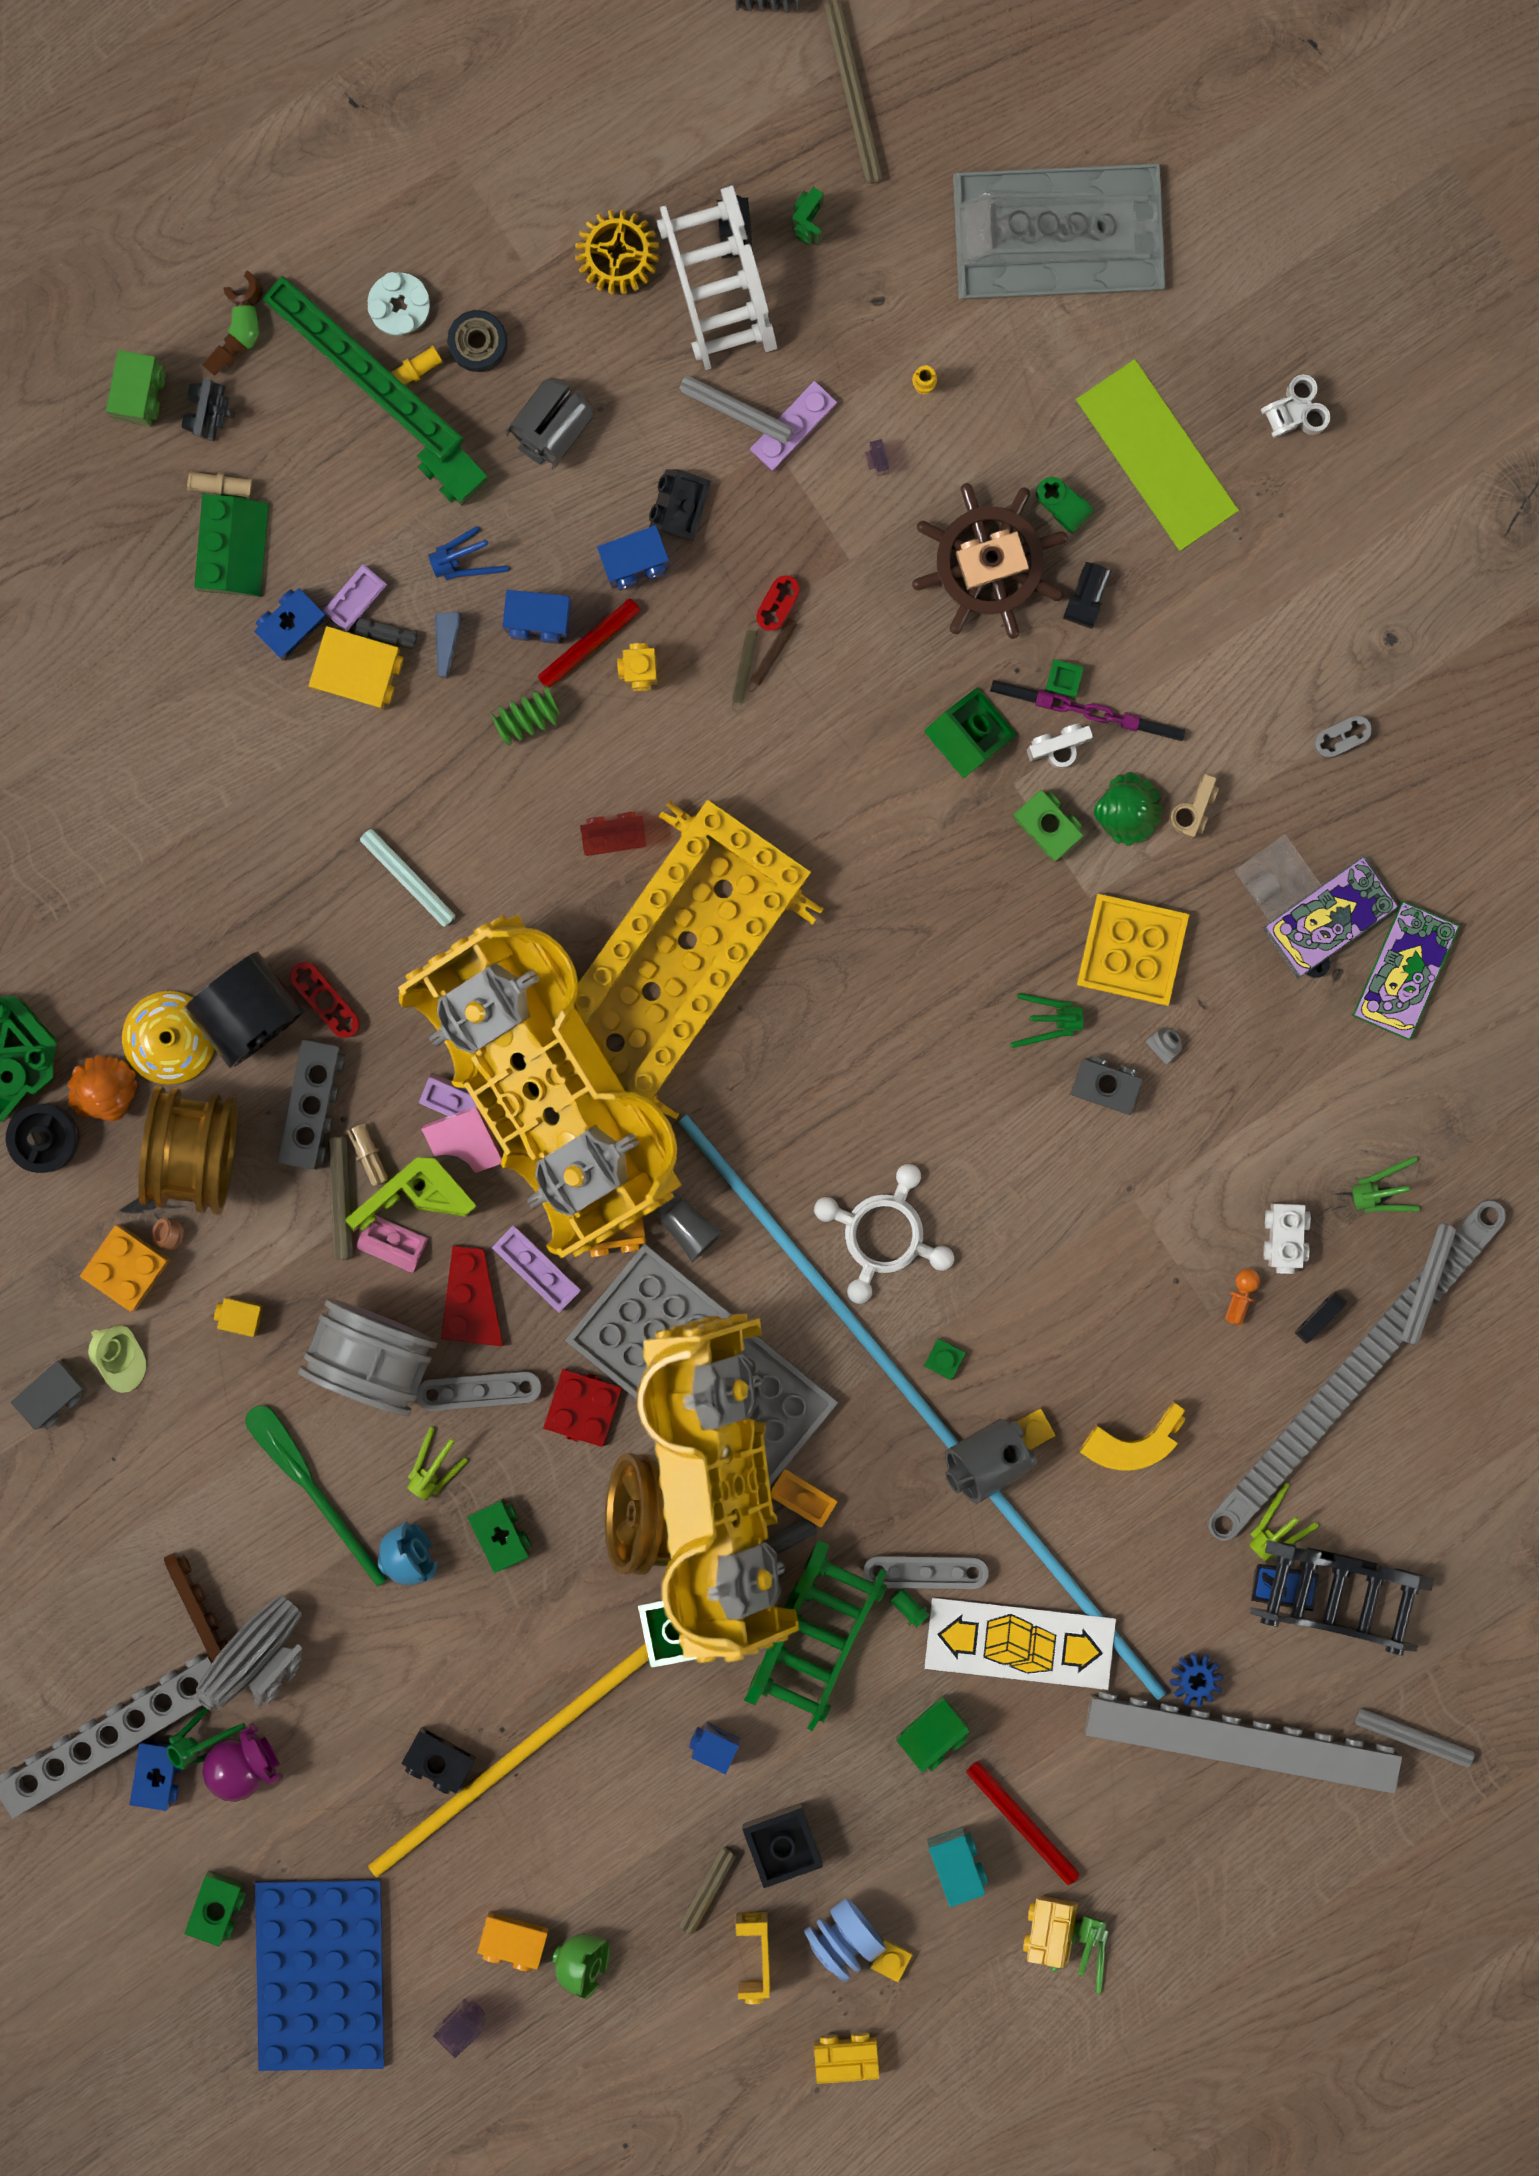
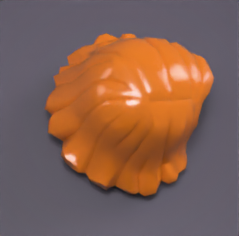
[67,1055,138,1122]

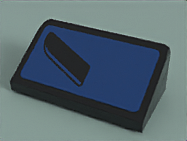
[1251,1564,1319,1611]

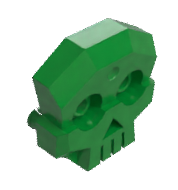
[0,996,59,1122]

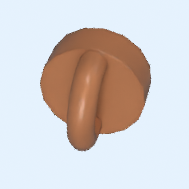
[152,1217,184,1251]

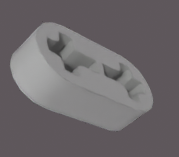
[1314,716,1372,758]

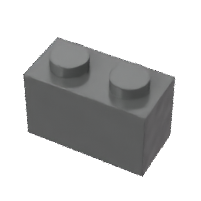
[10,1359,86,1430]

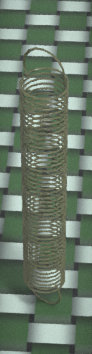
[732,621,758,712]

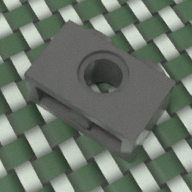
[1069,1055,1143,1115]

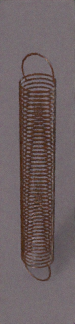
[748,612,800,692]

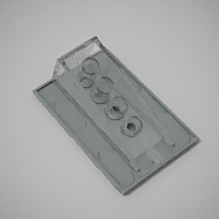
[953,164,1165,300]

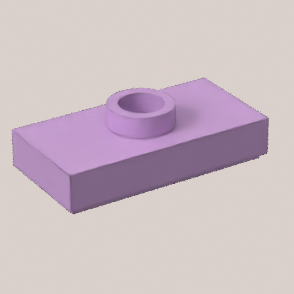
[323,564,388,632]

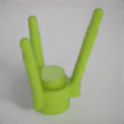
[407,1426,468,1501]
[1249,1483,1319,1562]

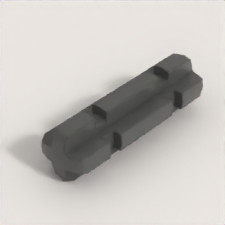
[355,618,417,649]

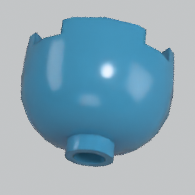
[378,1521,437,1586]

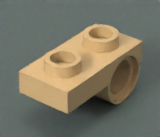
[1169,774,1219,839]

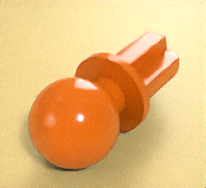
[1225,1268,1260,1326]

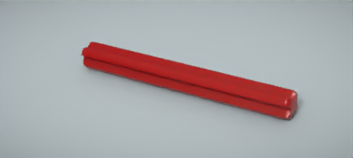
[966,1761,1080,1885]

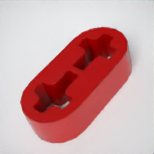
[756,575,799,632]

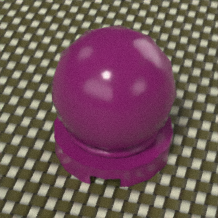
[202,1724,283,1802]

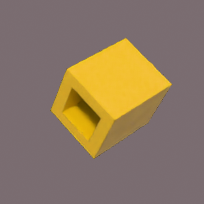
[214,1297,264,1337]

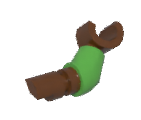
[202,270,263,376]

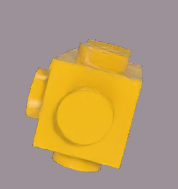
[617,643,658,692]

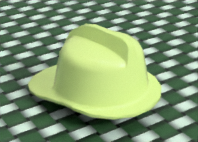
[88,1325,146,1393]

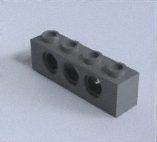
[277,1039,346,1170]

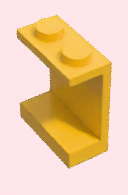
[308,626,404,710]
[736,1912,770,2004]

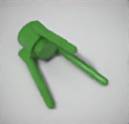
[1351,1156,1420,1213]
[1051,1916,1109,1994]

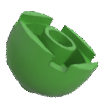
[552,1933,610,1999]

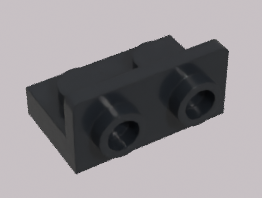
[649,469,711,541]

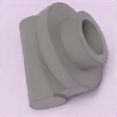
[1145,1027,1182,1065]

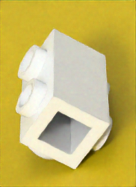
[1263,1203,1311,1274]

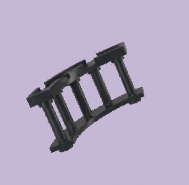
[1250,1540,1434,1656]

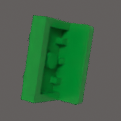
[792,186,824,245]

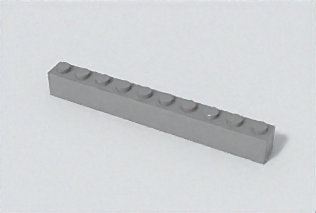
[1084,1691,1402,1794]

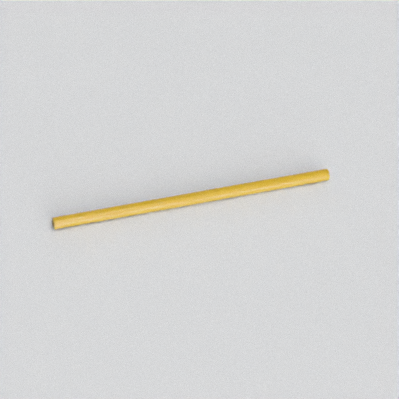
[368,1643,649,1878]

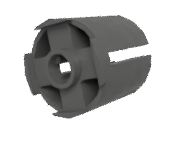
[505,378,593,470]

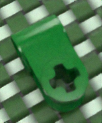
[1035,476,1094,534]

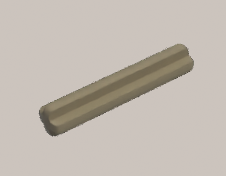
[679,1847,736,1934]

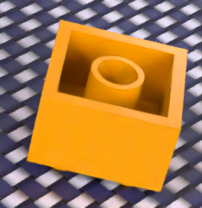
[79,1224,171,1312]

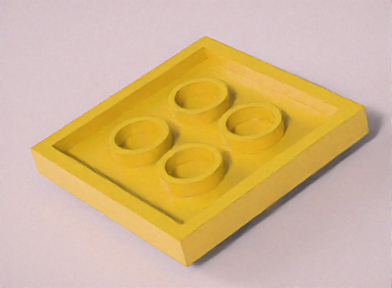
[1076,894,1189,1006]

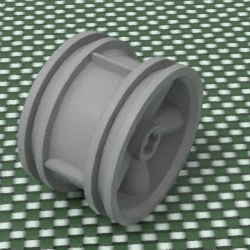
[298,1298,438,1416]

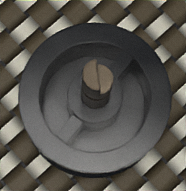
[5,1104,79,1173]

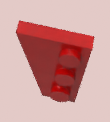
[441,1245,504,1347]

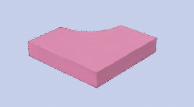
[421,1106,503,1173]

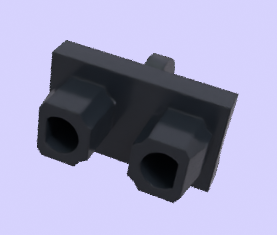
[181,379,235,441]

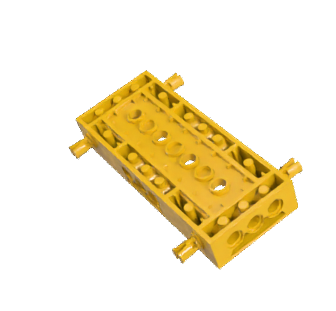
[574,800,824,1126]

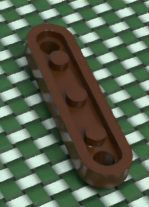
[164,1552,227,1662]

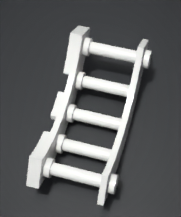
[657,186,777,370]

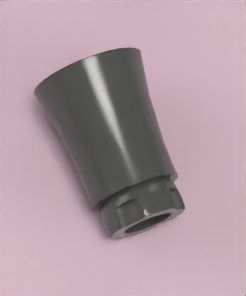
[653,1192,723,1262]

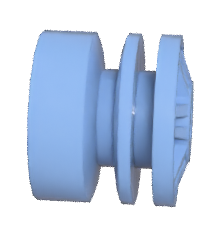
[804,1897,887,1983]

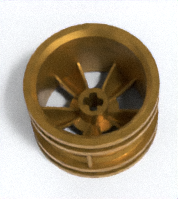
[138,1086,238,1215]
[605,1453,671,1575]

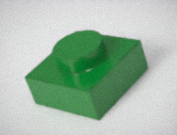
[1045,659,1084,698]
[923,1338,966,1380]

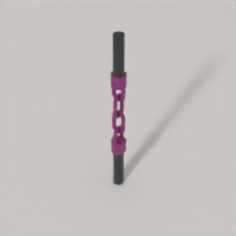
[990,680,1185,741]

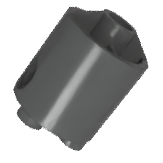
[945,1418,1037,1504]

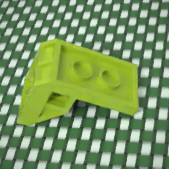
[345,1157,476,1232]

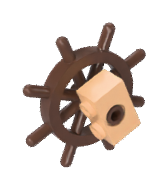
[912,483,1068,639]

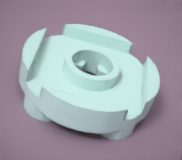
[367,272,431,337]

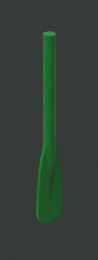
[245,1405,387,1587]

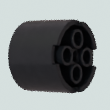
[183,951,305,1068]

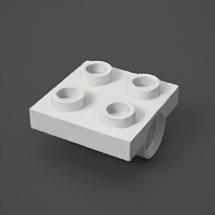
[1026,723,1093,769]

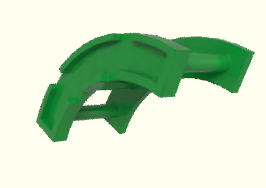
[744,1540,887,1731]

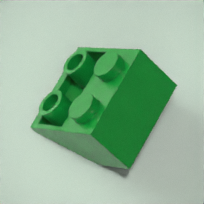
[896,1695,970,1773]

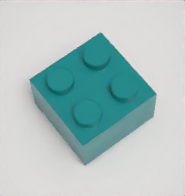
[927,1826,989,1908]

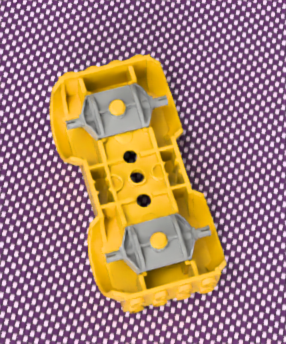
[398,914,682,1258]
[637,1313,799,1663]

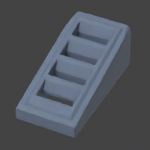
[435,612,462,679]

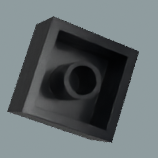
[742,1803,823,1888]

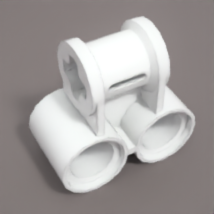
[1260,374,1330,438]

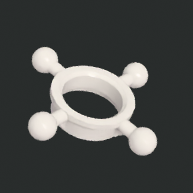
[814,1164,954,1304]

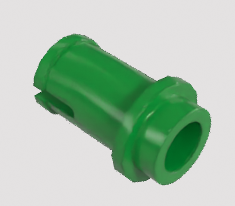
[889,1588,929,1628]

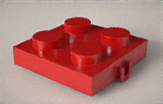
[543,1368,622,1447]

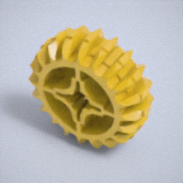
[575,209,659,295]

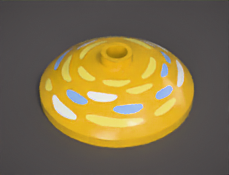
[122,991,215,1085]

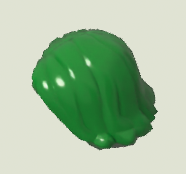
[1094,772,1164,846]

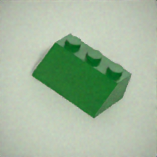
[194,494,269,597]

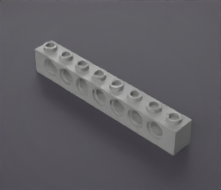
[0,1653,212,1819]

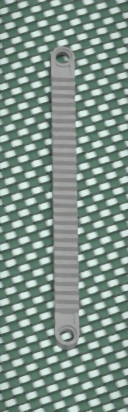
[1207,1200,1506,1541]

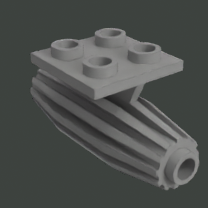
[196,1595,302,1710]

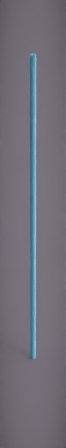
[678,1115,1167,1700]

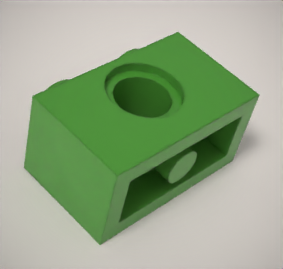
[1012,790,1083,862]

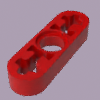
[290,962,360,1038]

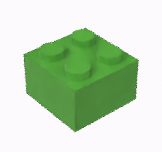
[106,350,166,427]

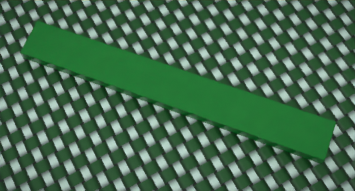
[261,275,465,463]

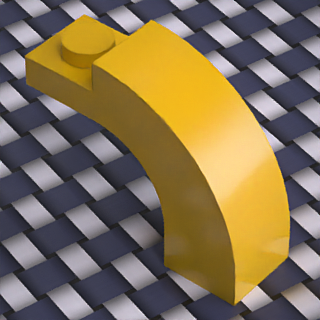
[1079,1401,1186,1471]

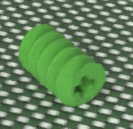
[490,686,560,746]

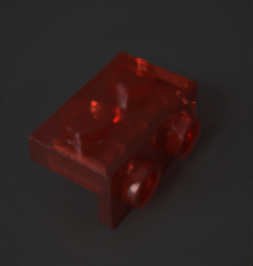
[580,812,647,856]

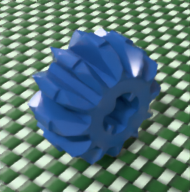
[1170,1652,1224,1707]

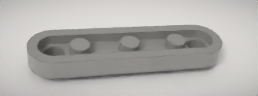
[416,1371,542,1411]
[863,1555,989,1589]

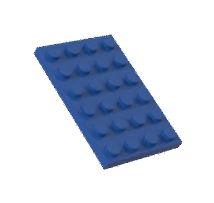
[255,1879,385,2071]

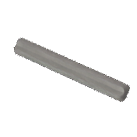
[679,376,793,443]
[1402,1224,1456,1345]
[1355,1709,1475,1767]

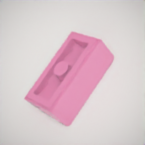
[357,1215,428,1273]

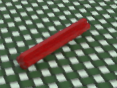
[538,598,640,688]

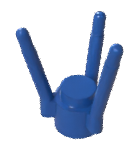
[428,526,509,580]

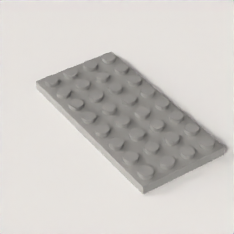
[565,1243,838,1485]

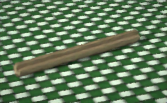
[824,0,882,184]

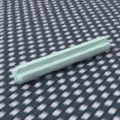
[360,829,456,927]

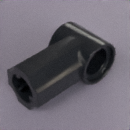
[1063,562,1111,629]

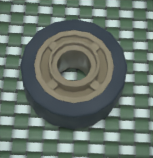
[447,310,508,372]

